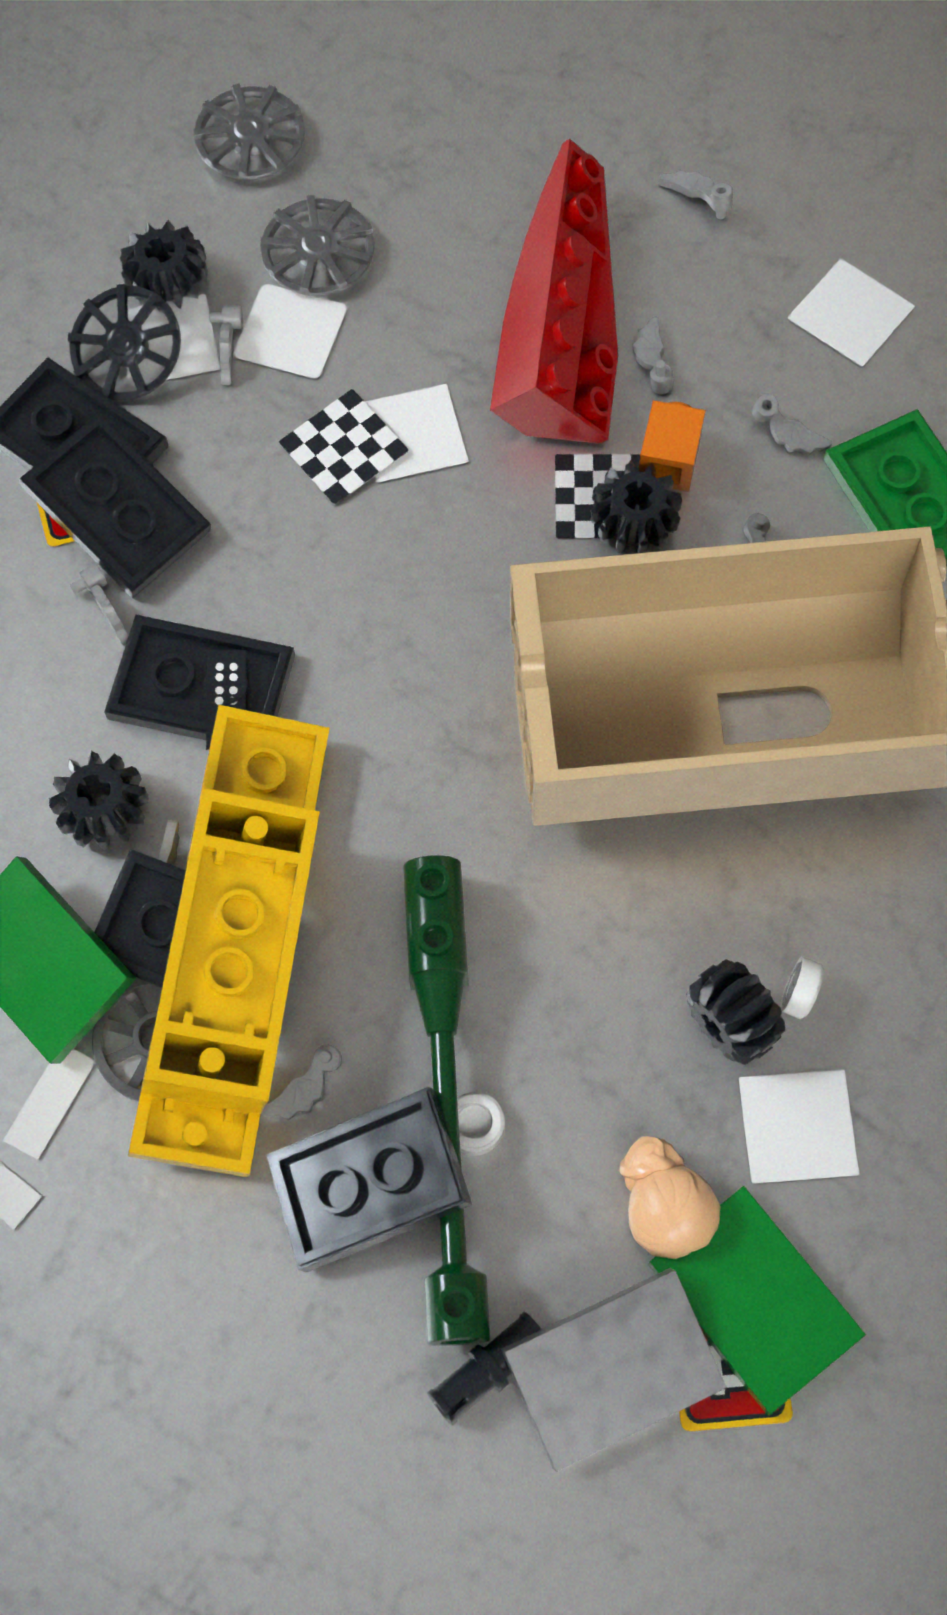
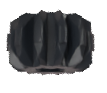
[120,219,208,312]
[590,460,682,553]
[49,750,149,850]
[686,959,786,1065]

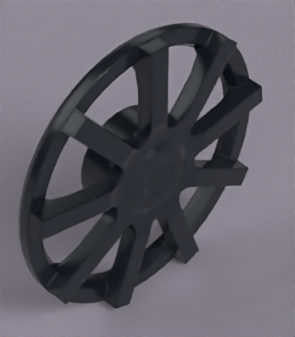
[67,284,181,401]

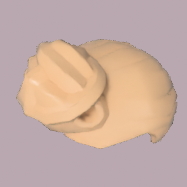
[619,1136,721,1259]

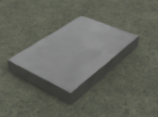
[501,1268,727,1472]

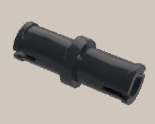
[427,1311,542,1426]

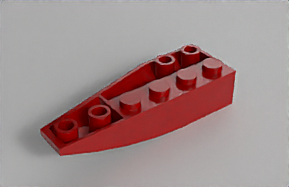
[490,139,618,444]

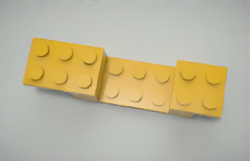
[128,705,330,1177]

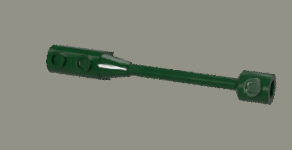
[403,855,491,1346]

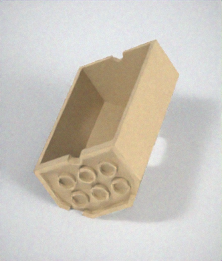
[510,527,947,826]

